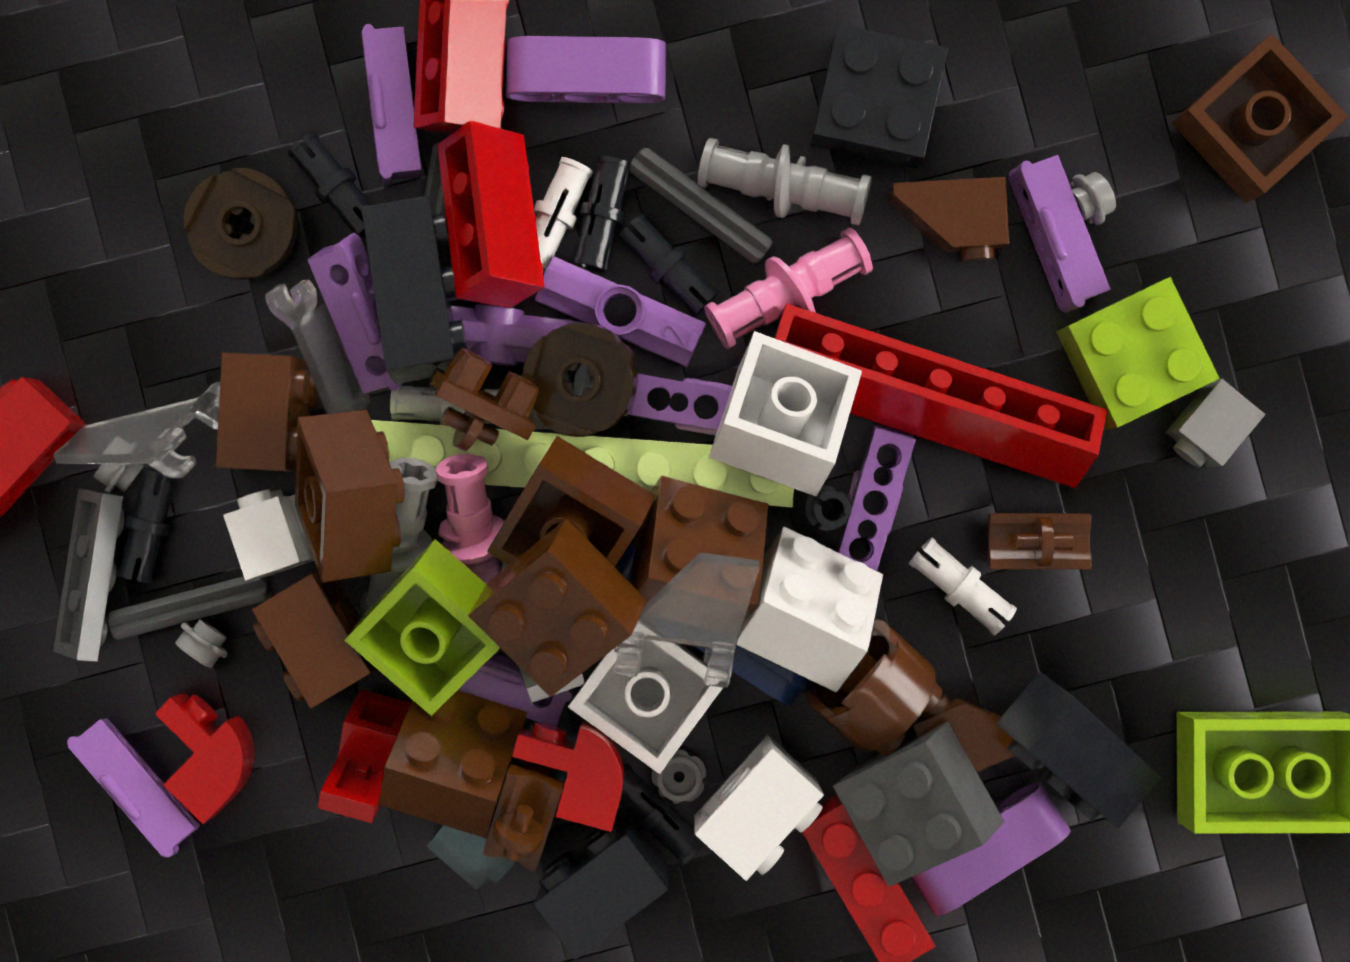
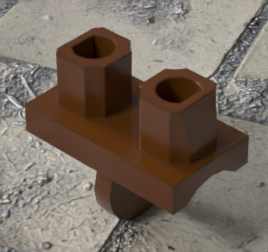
[428,348,539,451]
[988,513,1091,570]
[482,761,565,872]

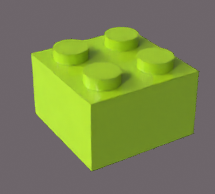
[1056,277,1220,430]
[344,539,500,716]

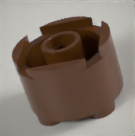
[807,620,942,756]

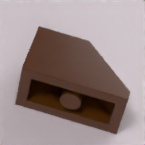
[888,177,1009,262]
[910,695,1015,772]

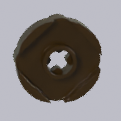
[183,168,298,280]
[522,322,638,437]

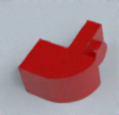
[318,689,411,823]
[155,692,255,824]
[512,721,624,832]

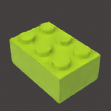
[1177,712,1350,834]

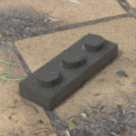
[53,488,125,661]

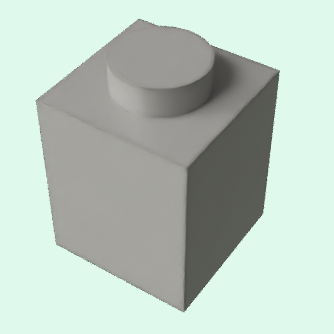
[1166,379,1266,468]

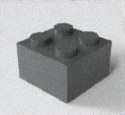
[833,722,1004,887]

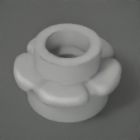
[1070,172,1116,225]
[93,442,144,493]
[175,619,228,668]
[652,749,706,804]

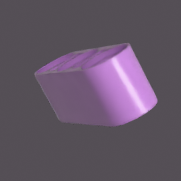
[505,36,666,103]
[911,782,1071,916]

